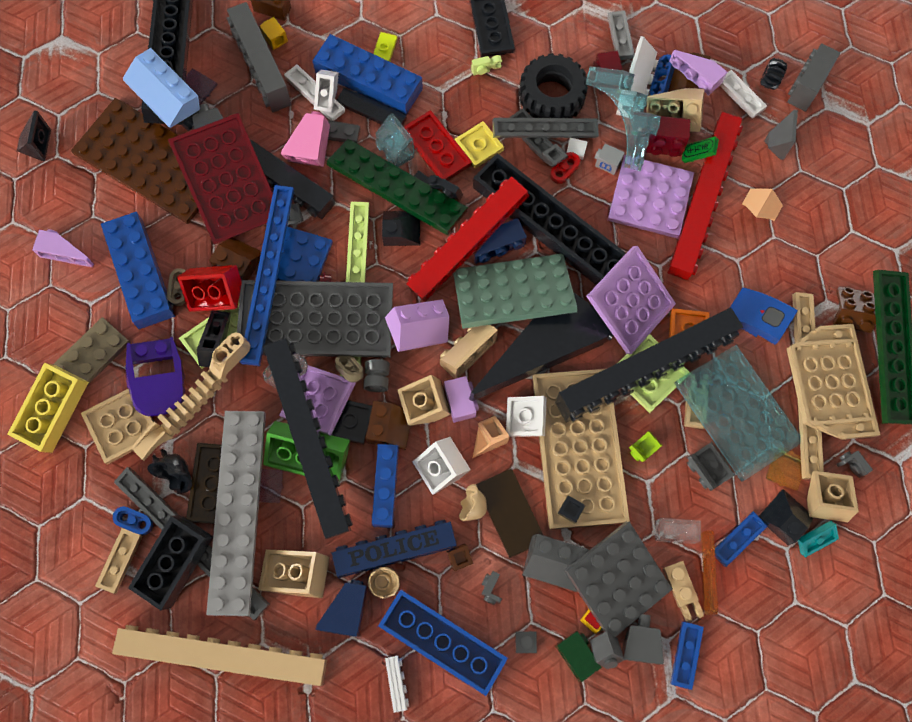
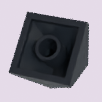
[17,111,51,161]

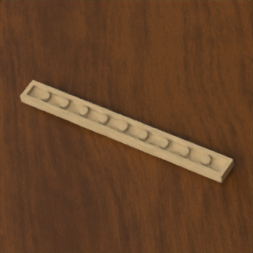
[792,292,824,480]

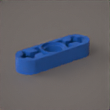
[649,54,675,95]

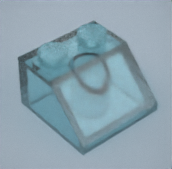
[375,113,414,167]

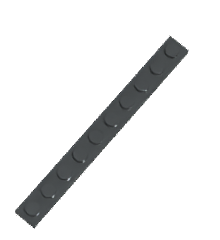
[114,467,270,620]

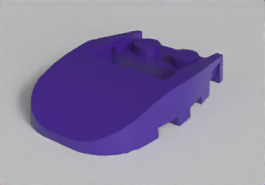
[126,337,185,416]

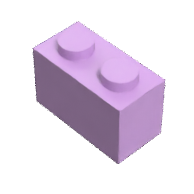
[444,376,479,423]

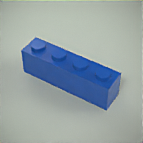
[372,444,399,528]

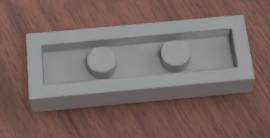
[607,11,635,60]

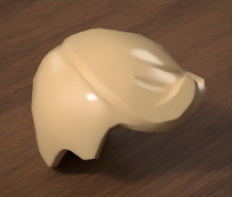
[459,484,487,521]

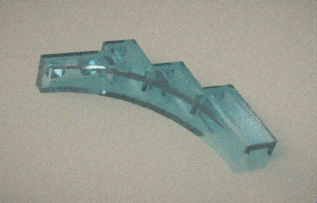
[586,66,661,171]

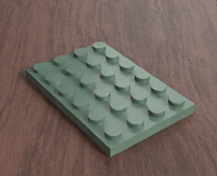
[453,254,577,329]

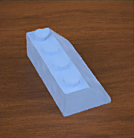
[123,48,200,128]

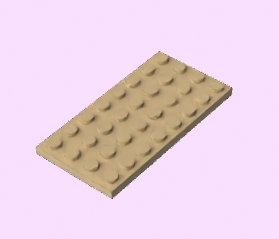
[532,369,630,530]

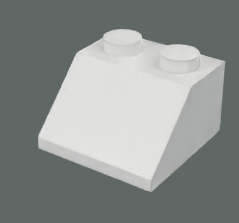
[412,437,471,495]

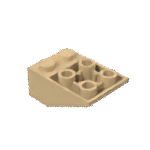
[647,88,705,132]

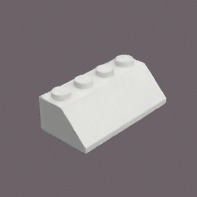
[616,36,659,119]

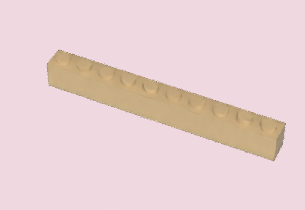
[112,625,327,686]

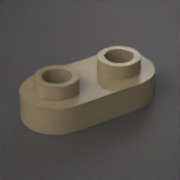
[167,268,186,306]
[335,356,363,383]

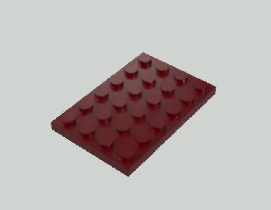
[168,113,273,245]

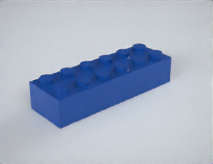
[312,34,423,115]
[101,211,175,330]
[378,590,508,696]

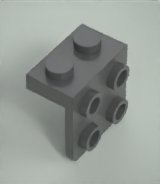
[687,442,735,491]

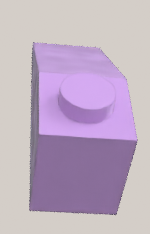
[32,229,94,267]

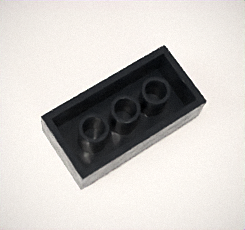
[128,515,213,611]

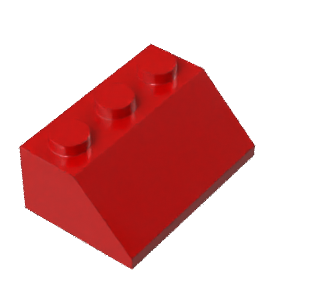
[177,265,242,312]

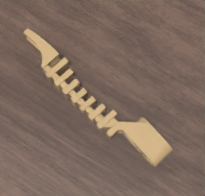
[131,333,250,461]

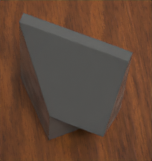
[764,110,798,160]

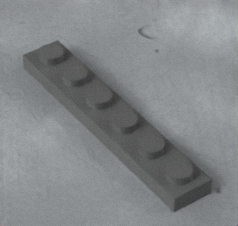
[492,118,599,138]

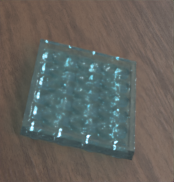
[674,345,801,482]

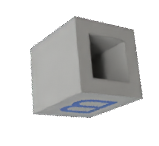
[594,143,625,175]

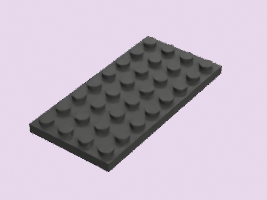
[237,280,393,358]

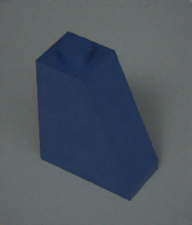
[316,580,368,637]

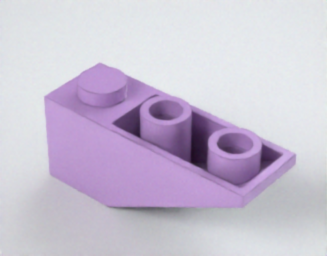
[669,50,728,95]

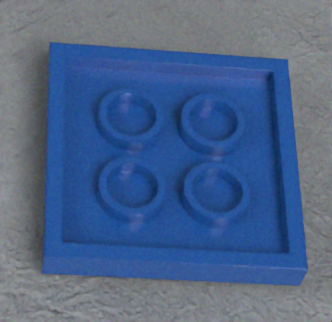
[277,227,333,282]

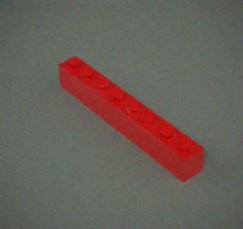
[406,176,529,302]

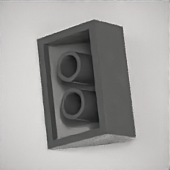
[522,534,589,592]

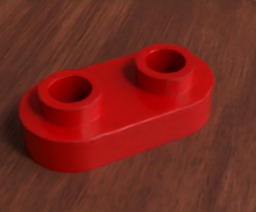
[550,152,580,184]

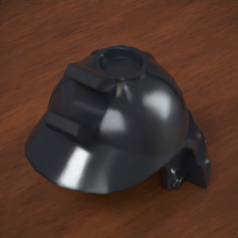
[147,449,193,494]

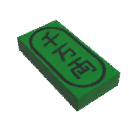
[681,136,719,163]

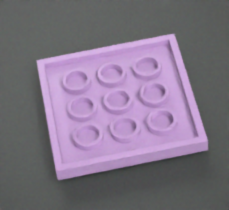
[607,155,694,239]
[586,246,676,354]

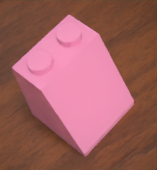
[281,111,330,167]

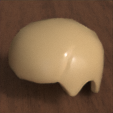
[368,567,400,599]

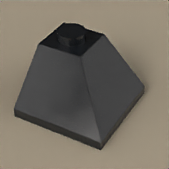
[382,211,420,246]
[759,489,813,545]

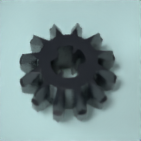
[760,58,787,90]

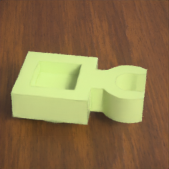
[471,55,502,76]

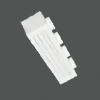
[385,656,409,713]

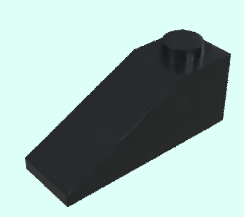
[197,310,231,367]

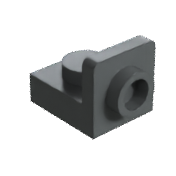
[836,451,873,478]

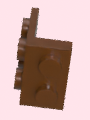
[833,287,876,333]

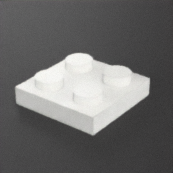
[506,396,547,437]

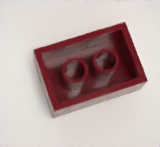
[628,114,690,157]

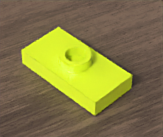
[373,32,397,62]

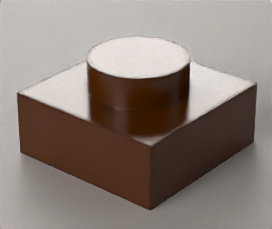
[446,543,473,571]

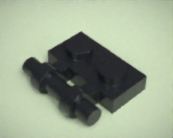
[428,175,463,201]

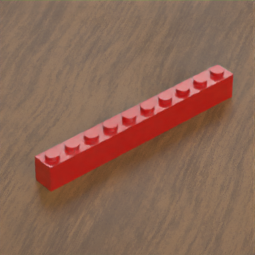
[667,112,743,280]

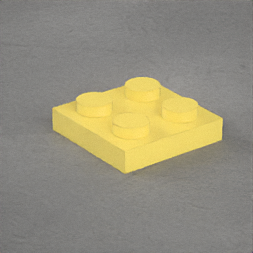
[454,121,504,169]

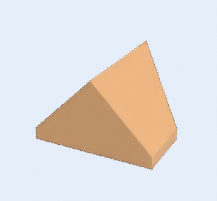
[742,189,783,221]
[472,416,509,458]

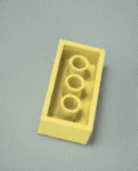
[7,363,89,453]

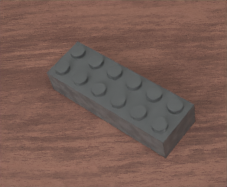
[226,2,292,113]

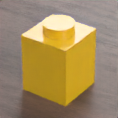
[259,17,288,50]

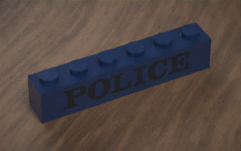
[331,520,457,578]

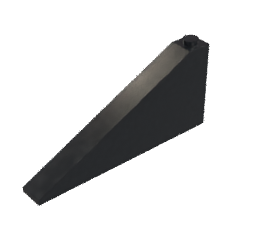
[469,292,614,401]

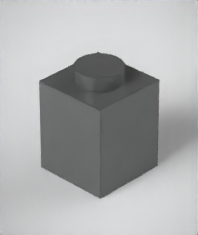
[590,631,625,669]

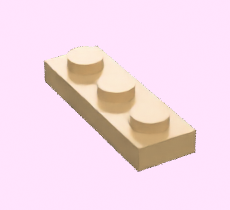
[95,528,142,594]

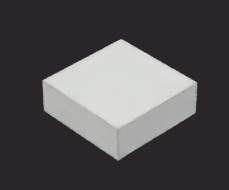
[567,138,587,160]

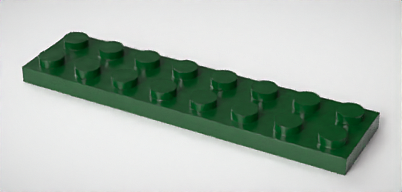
[327,139,468,235]
[873,270,912,425]

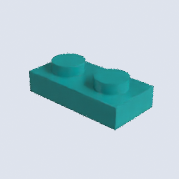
[798,521,839,558]

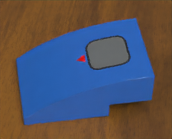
[730,287,798,345]

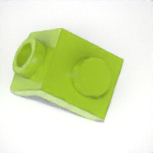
[629,431,663,462]

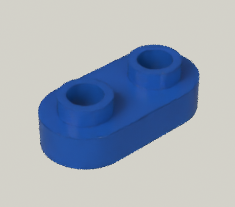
[113,506,153,535]

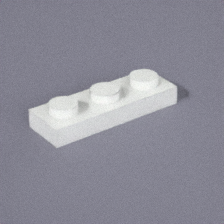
[720,70,767,119]

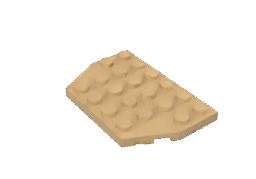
[787,324,880,440]

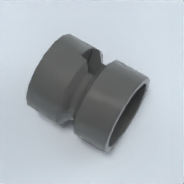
[363,359,390,392]

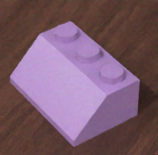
[385,299,449,352]

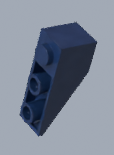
[474,218,527,264]

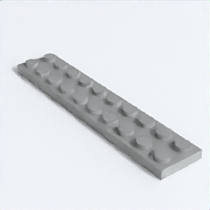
[206,411,266,616]

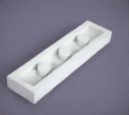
[284,64,345,121]

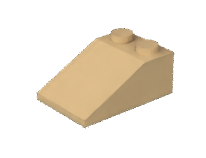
[258,549,329,598]

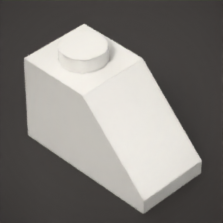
[314,70,339,112]

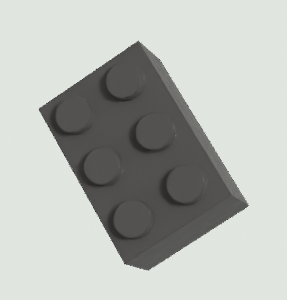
[787,43,840,112]

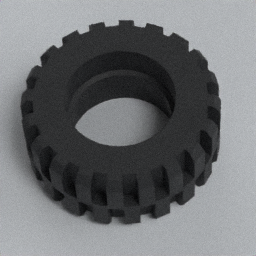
[519,53,588,118]

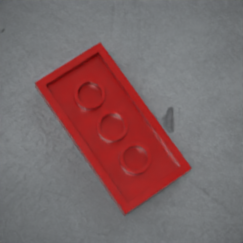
[401,110,472,181]

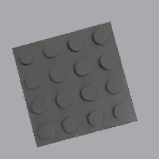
[564,522,672,638]

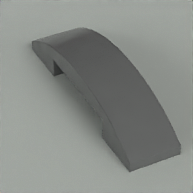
[509,108,568,167]

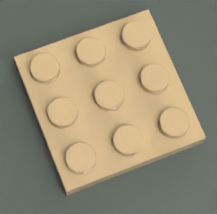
[81,389,154,465]

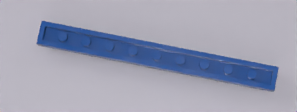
[239,185,294,366]

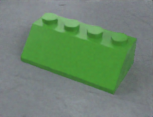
[263,421,350,482]

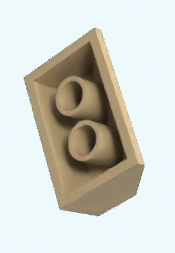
[440,325,498,379]

